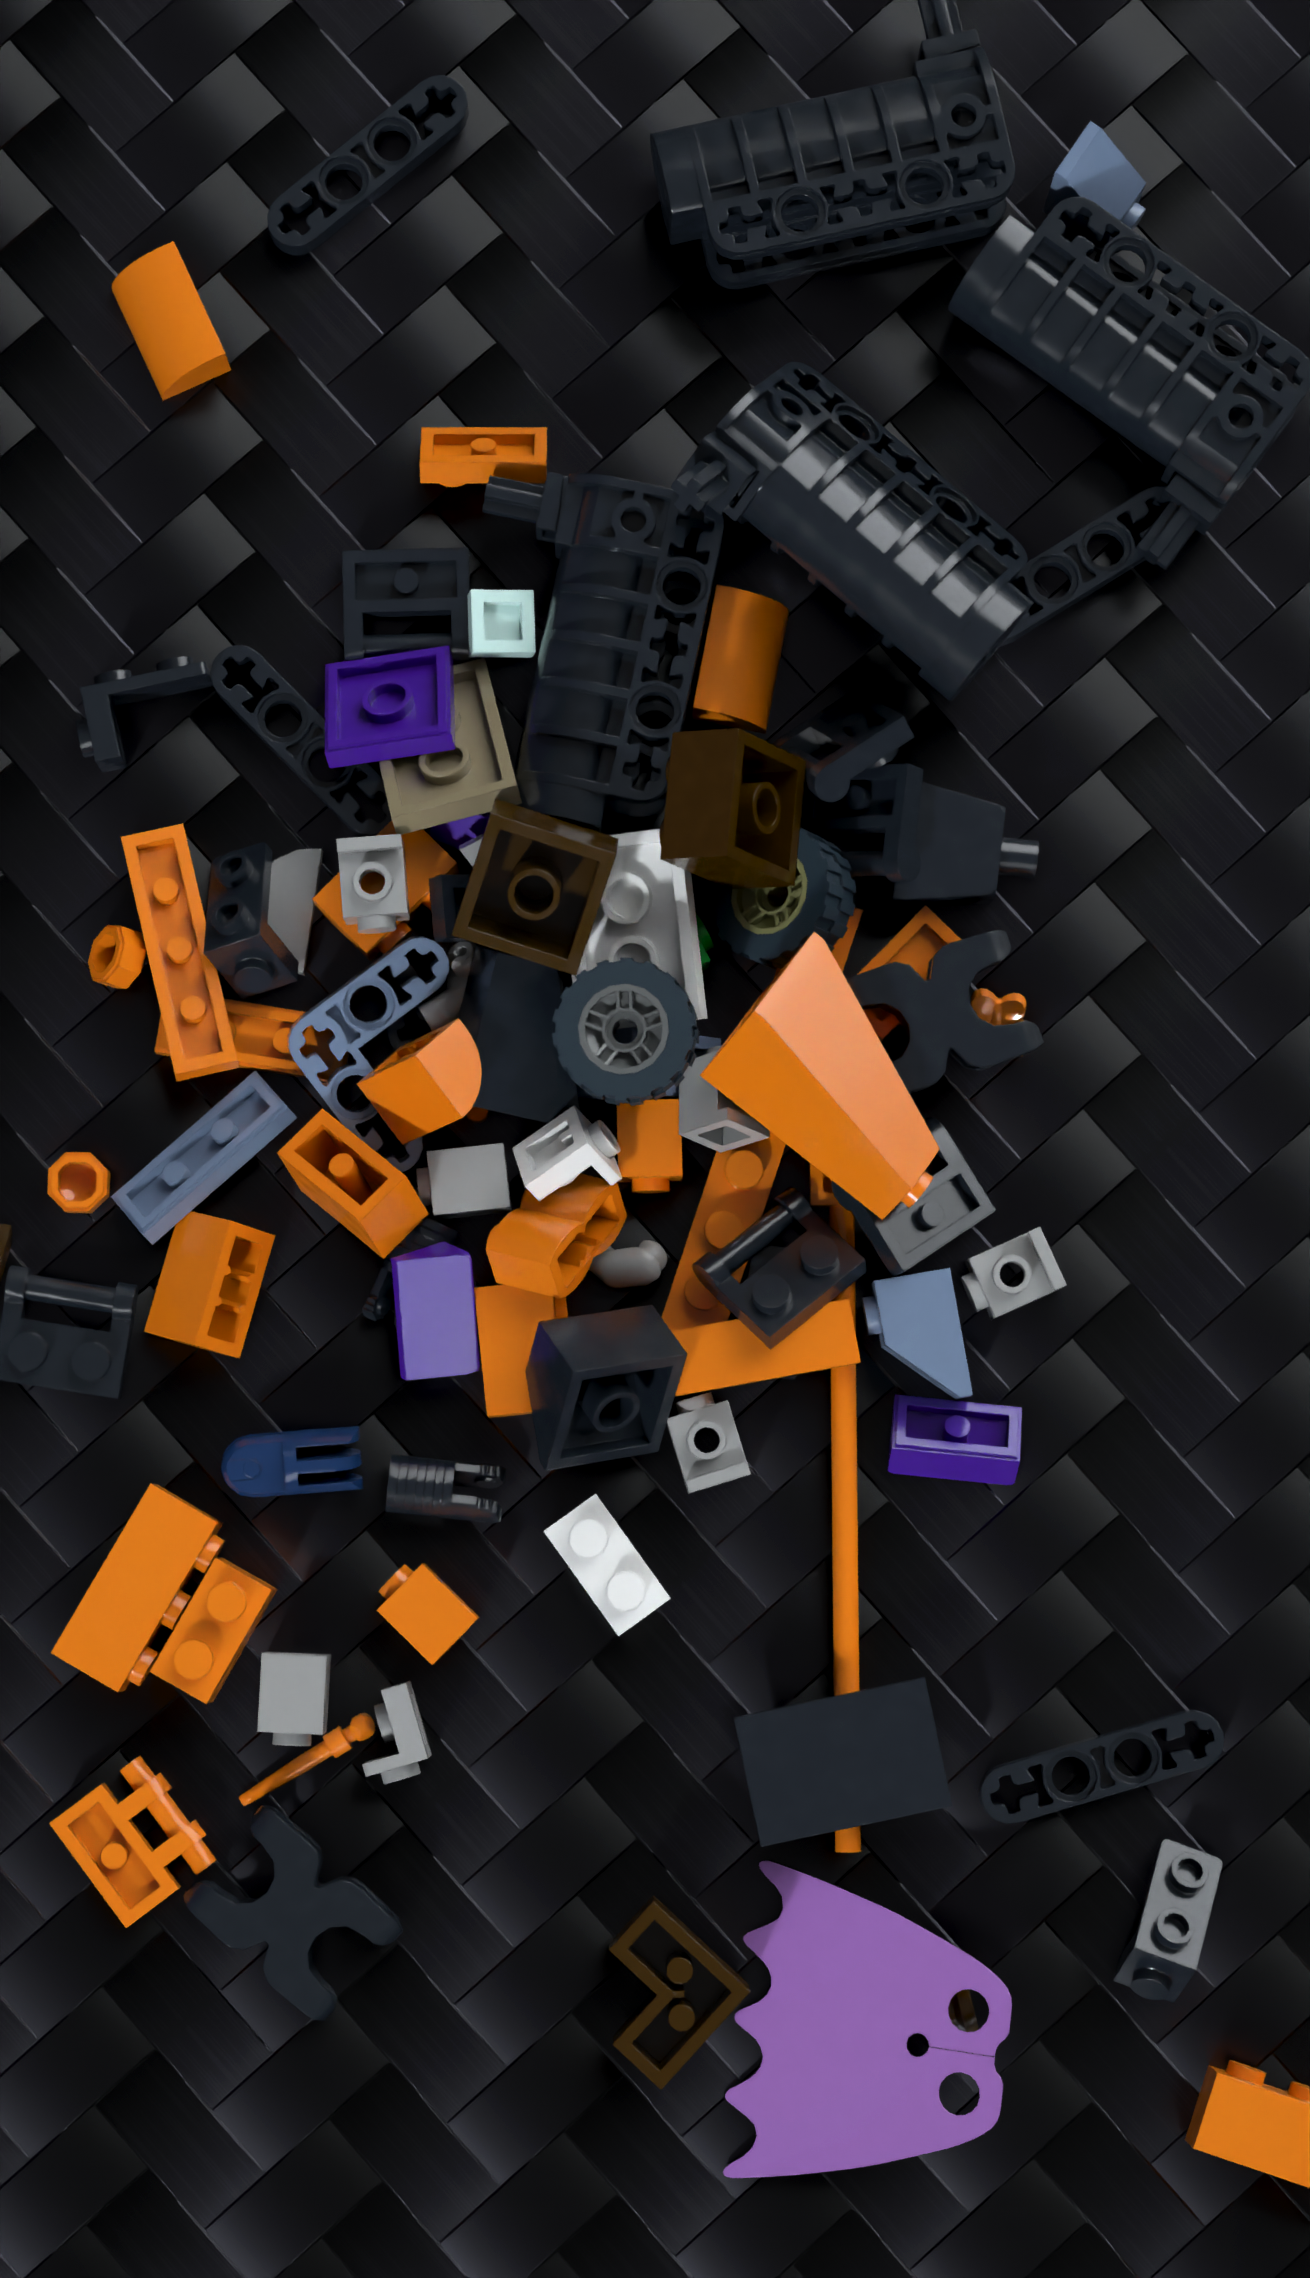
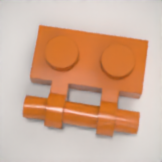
[49,1756,217,1928]

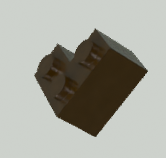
[609,1895,751,2090]

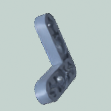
[287,936,449,1172]

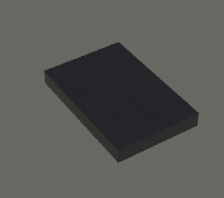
[733,1677,952,1847]

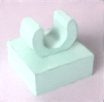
[467,589,536,658]

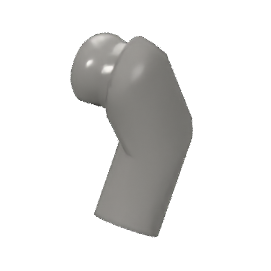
[589,1240,667,1288]

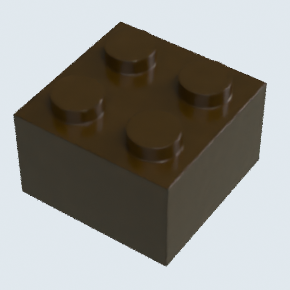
[659,728,806,889]
[452,798,618,976]

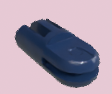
[221,1426,364,1497]

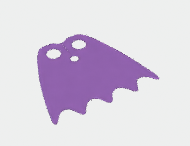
[723,1861,1012,2178]

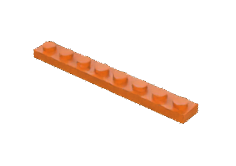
[661,908,863,1394]

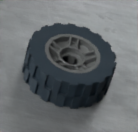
[552,958,699,1106]

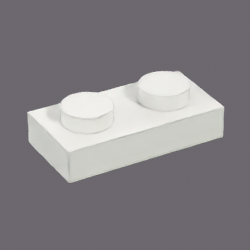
[544,1494,671,1636]

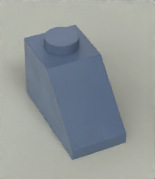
[1043,121,1146,245]
[862,1268,973,1399]

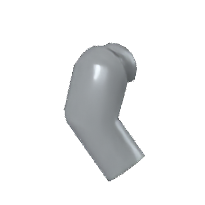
[418,941,476,1031]

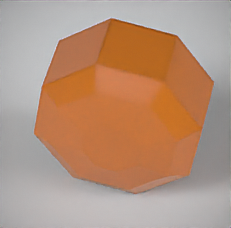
[88,925,146,989]
[47,1152,110,1213]

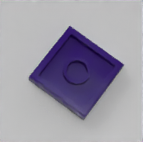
[325,646,455,768]

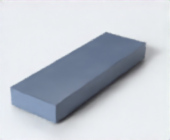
[111,1071,297,1245]

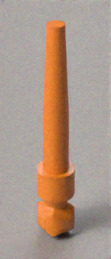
[239,1713,375,1806]

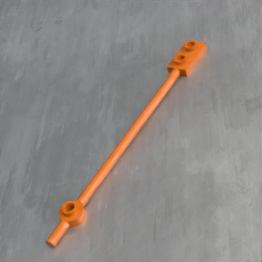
[809,1162,861,1853]

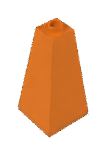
[700,932,940,1220]

